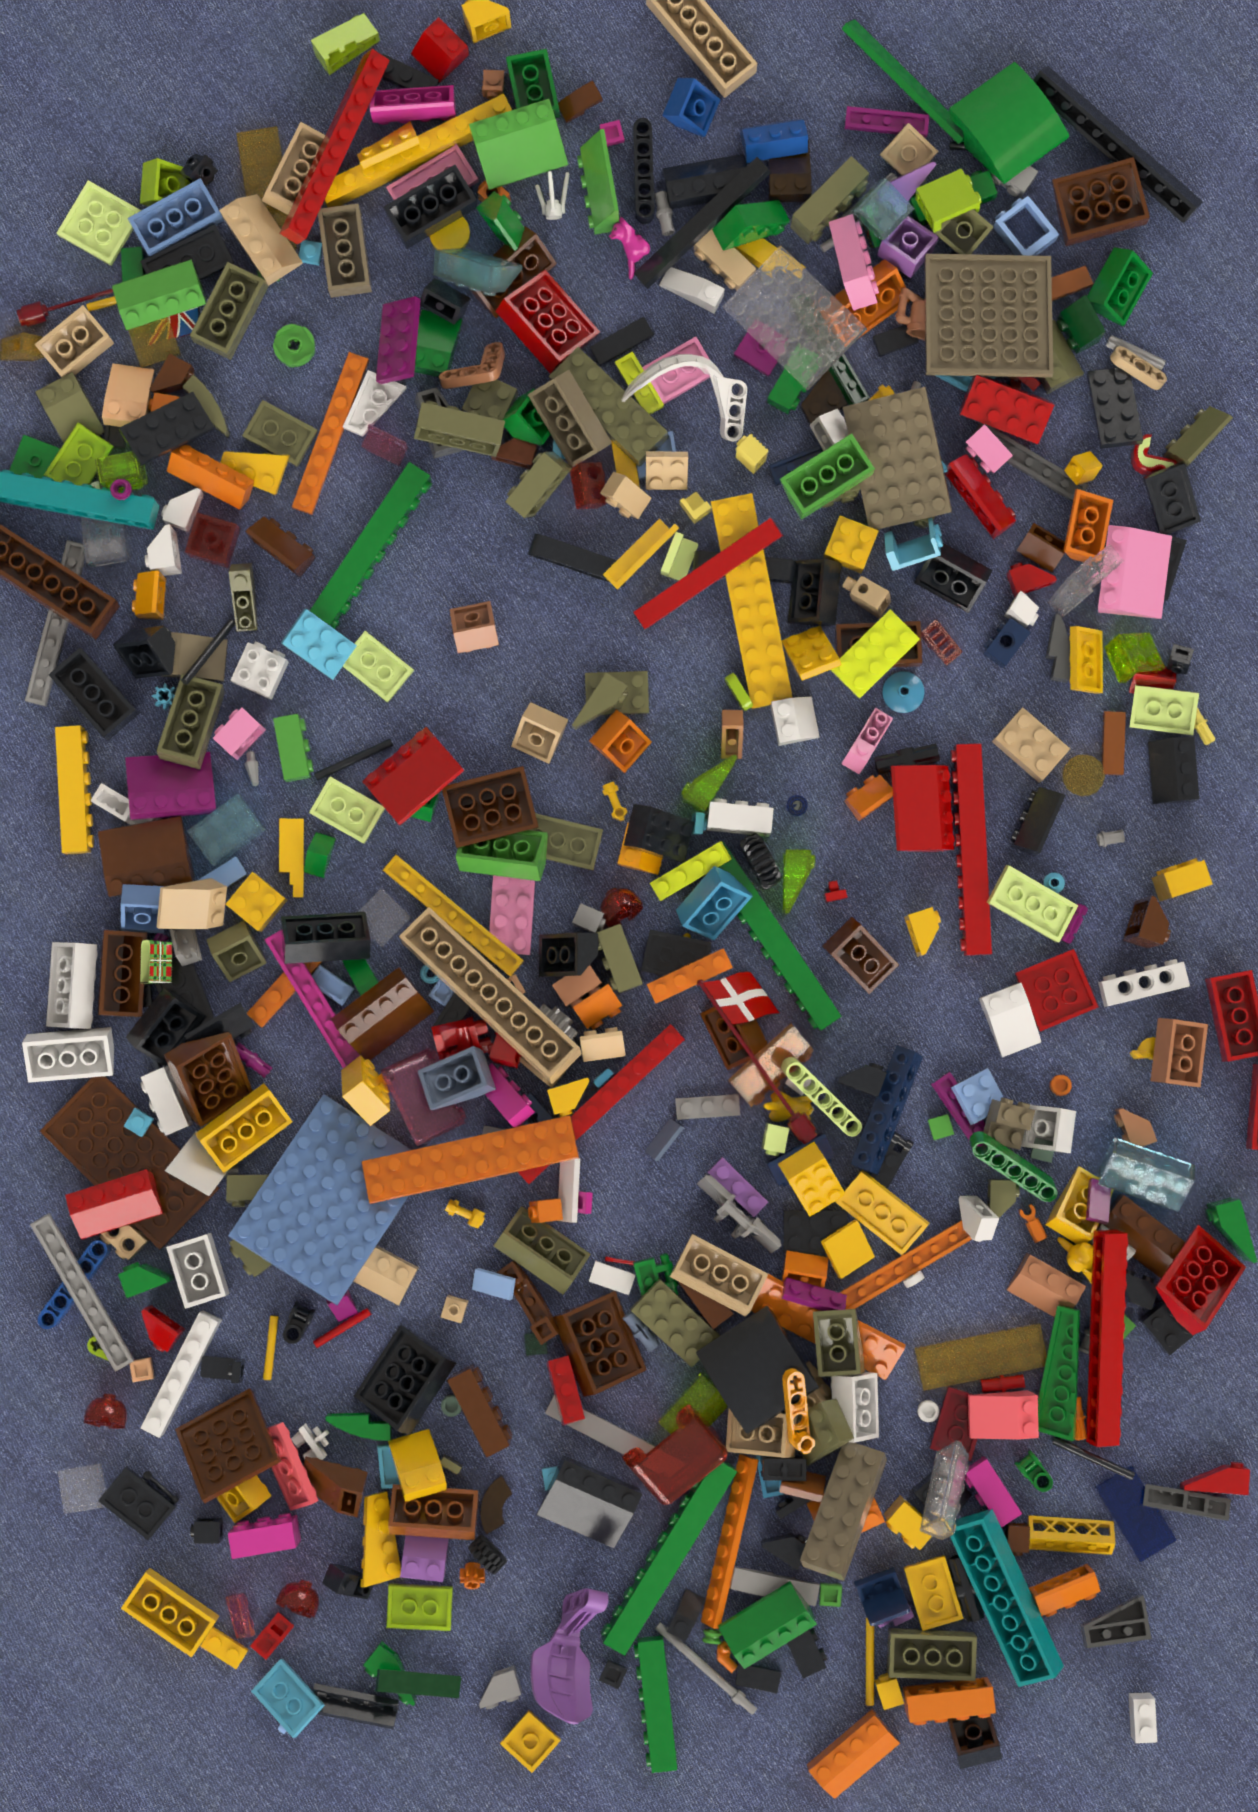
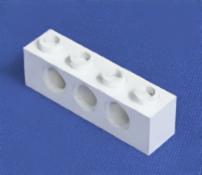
[1098,959,1190,1007]

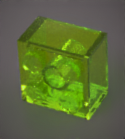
[95,452,148,493]

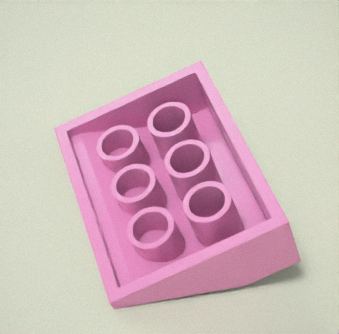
[1098,525,1172,619]

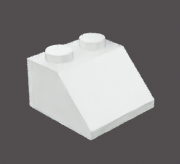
[145,524,182,576]
[770,697,820,746]
[1021,1105,1076,1153]

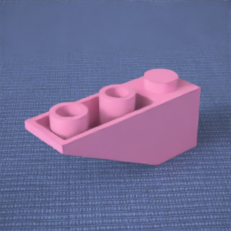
[841,708,893,774]

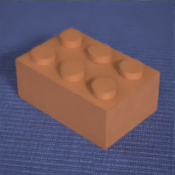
[1150,1018,1208,1088]

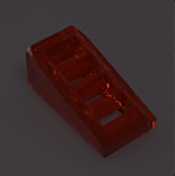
[921,619,962,666]

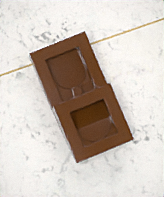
[558,80,603,123]

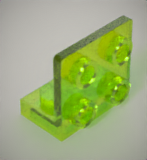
[1104,632,1165,683]

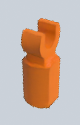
[1018,1204,1048,1243]

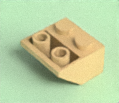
[580,1027,626,1062]

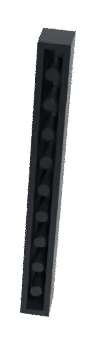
[1033,66,1203,224]

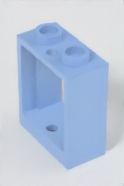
[993,196,1059,256]

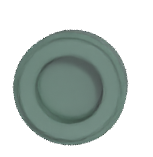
[441,1394,462,1417]

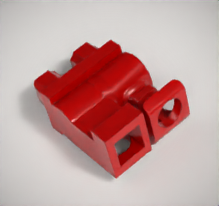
[431,1017,491,1061]

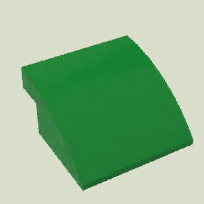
[949,62,1069,184]

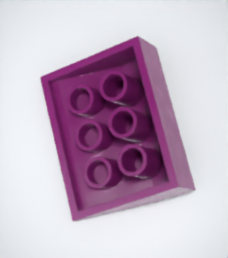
[125,752,216,820]

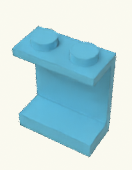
[884,518,943,571]

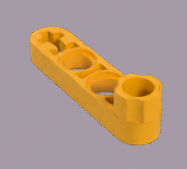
[782,1368,815,1454]

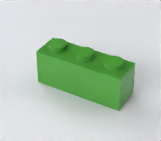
[273,714,314,782]

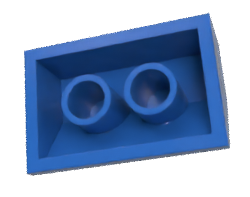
[740,119,808,163]

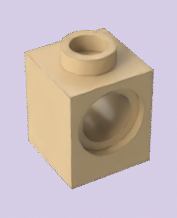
[441,1295,468,1323]

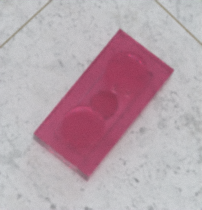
[225,1593,256,1639]

